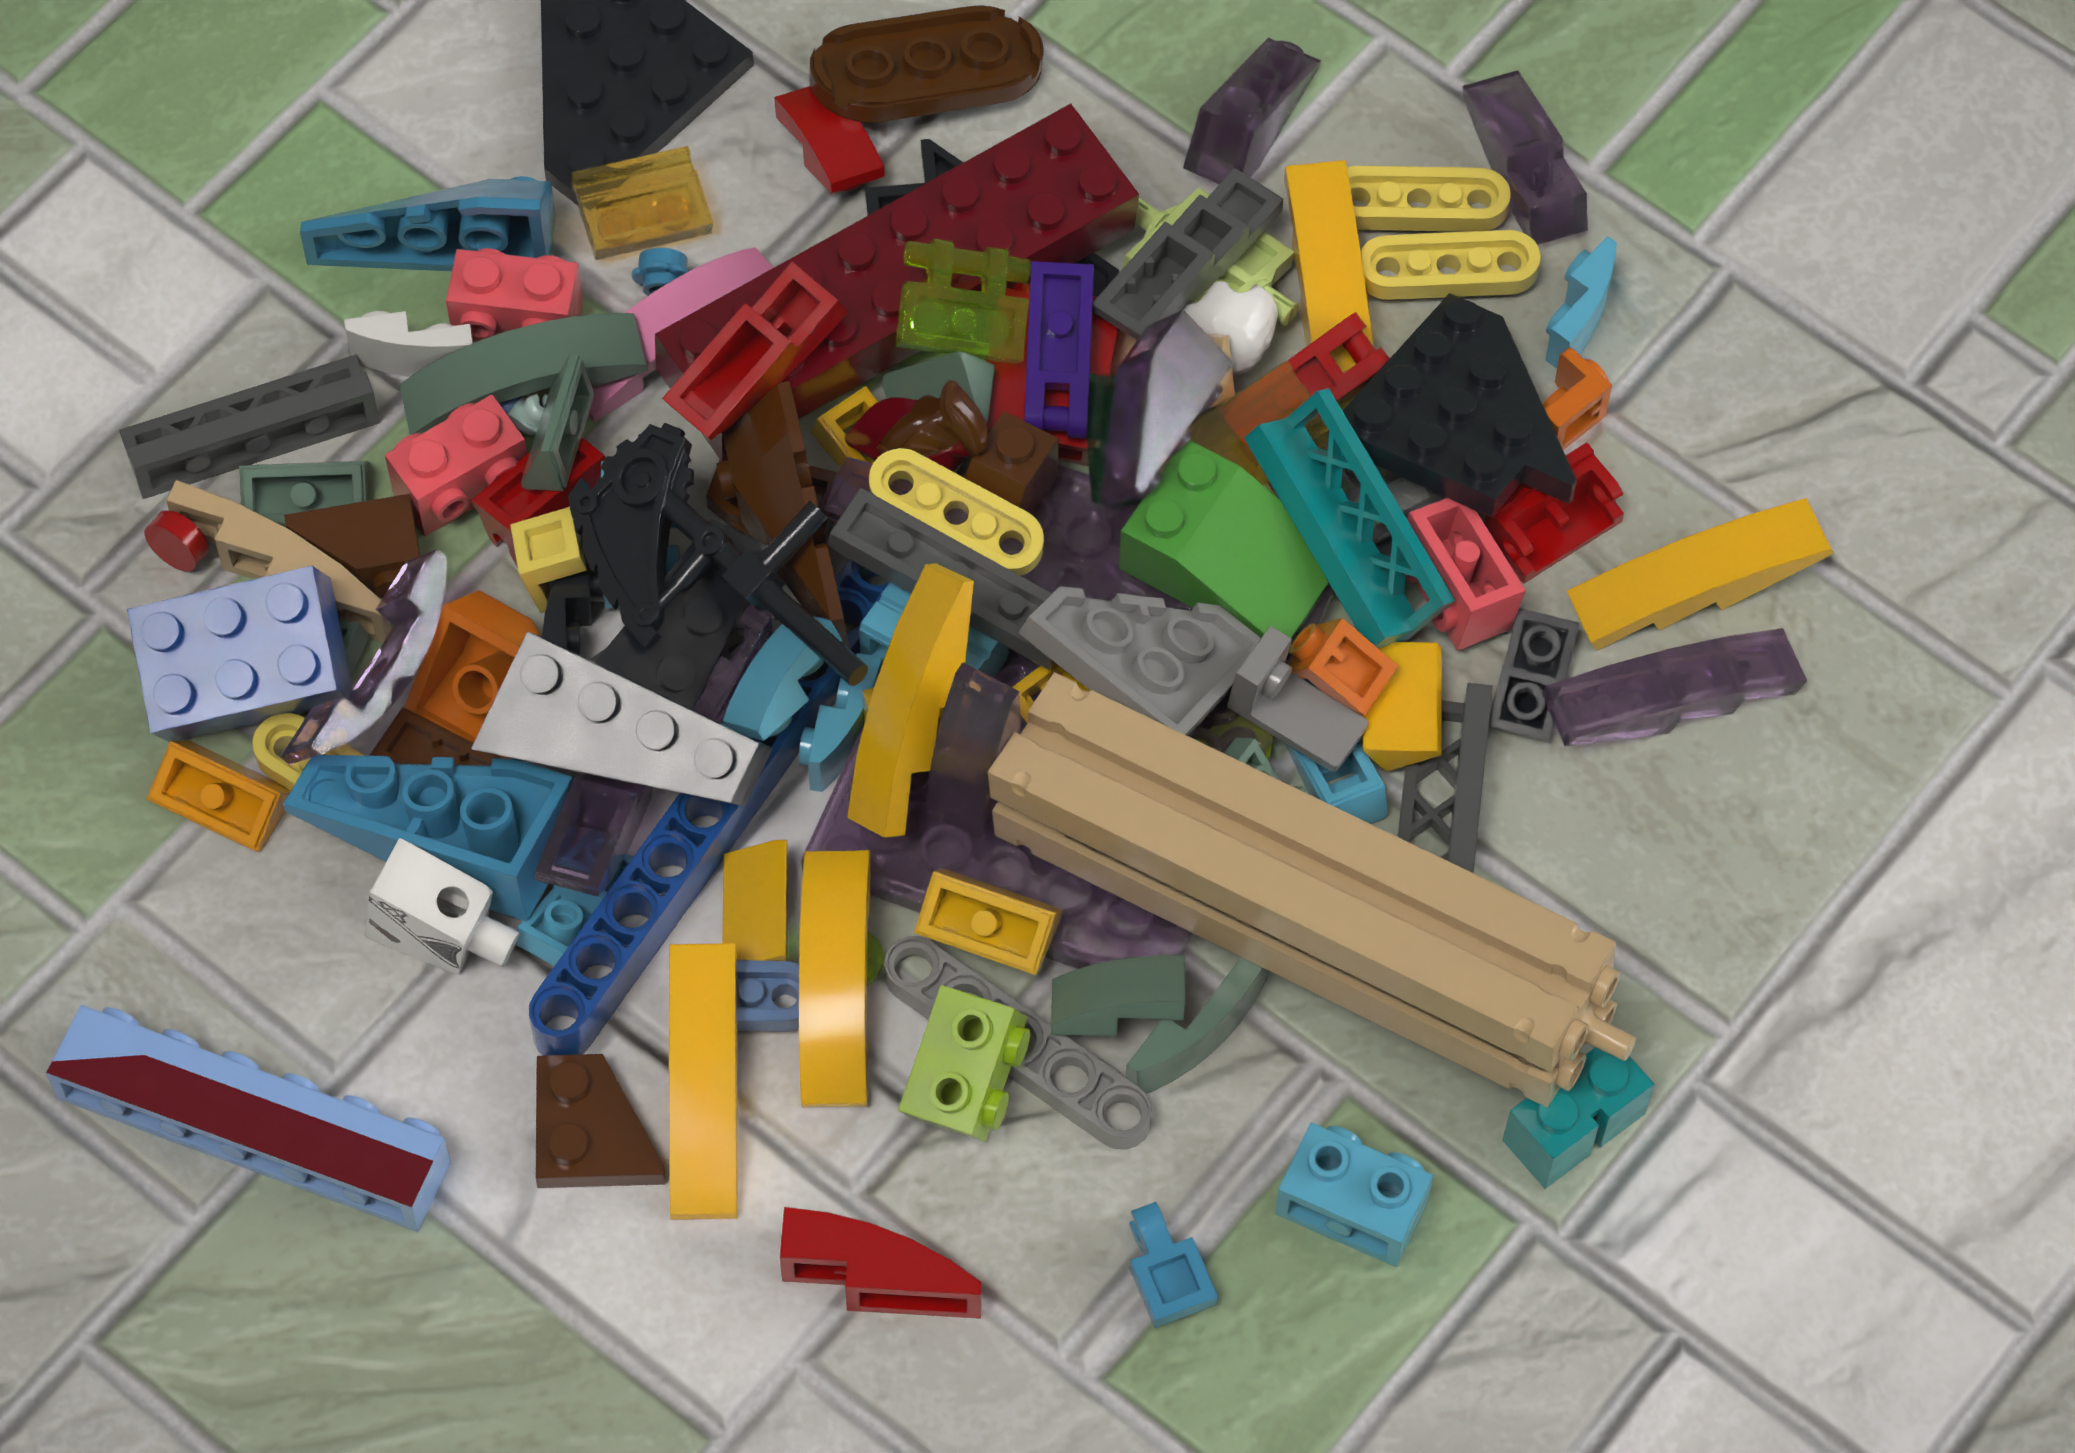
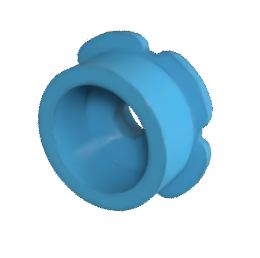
[631,247,690,296]

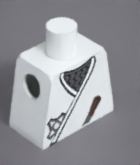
[364,838,520,973]

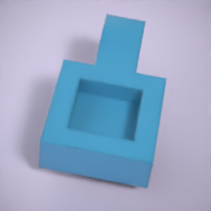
[1129,1202,1218,1328]

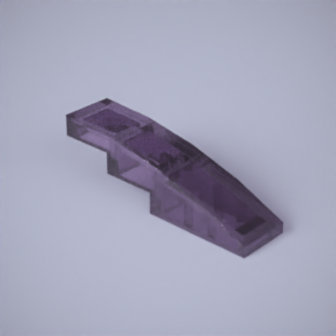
[1541,628,1807,746]

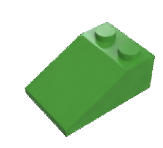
[1119,438,1330,643]

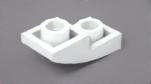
[344,311,473,377]

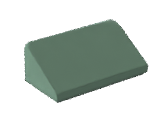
[882,351,995,423]
[521,354,594,491]
[239,461,369,527]

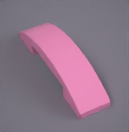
[588,247,773,423]

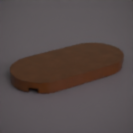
[809,5,1044,122]

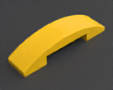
[799,850,871,1108]

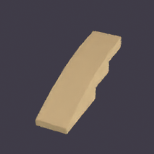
[166,480,392,645]

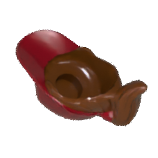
[845,380,988,484]

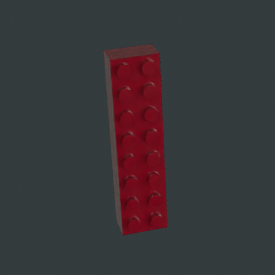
[655,103,1139,462]

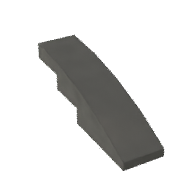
[1092,168,1284,343]

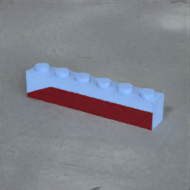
[46,1005,451,1232]

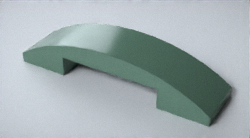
[399,313,649,435]
[1126,957,1270,1094]

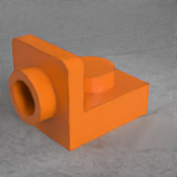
[1543,347,1612,450]
[1288,618,1398,716]

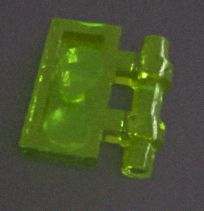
[896,238,1031,364]

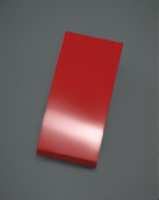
[774,86,885,194]

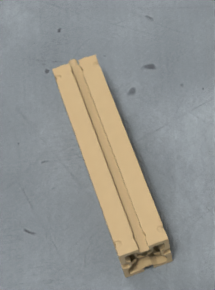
[988,672,1636,1108]

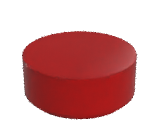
[144,511,209,572]

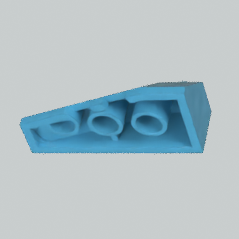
[300,176,556,271]
[283,755,574,922]

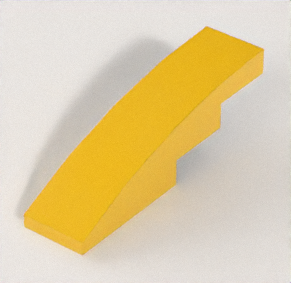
[1284,160,1374,409]
[1567,498,1834,651]
[847,563,974,838]
[669,943,738,1220]

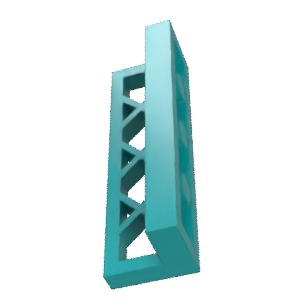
[1244,388,1456,648]

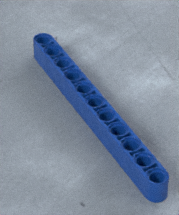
[529,559,890,1056]

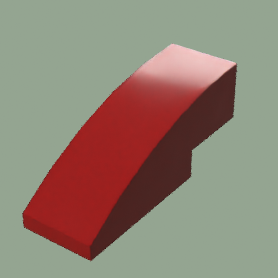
[662,262,848,441]
[780,1207,982,1319]

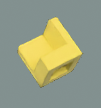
[510,507,587,613]

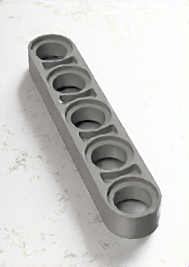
[884,936,1152,1150]

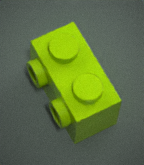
[898,985,1030,1142]

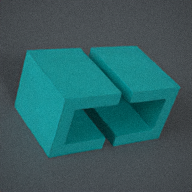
[1502,1047,1655,1189]

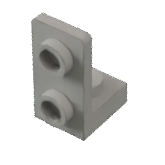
[1227,626,1368,772]

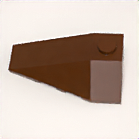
[716,381,850,650]

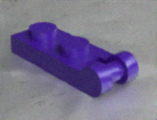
[1024,261,1094,439]

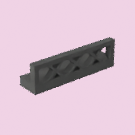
[119,354,380,499]
[827,488,1055,670]
[1397,683,1493,873]

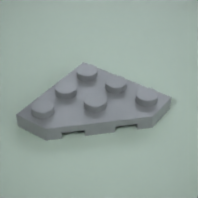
[1018,586,1261,736]

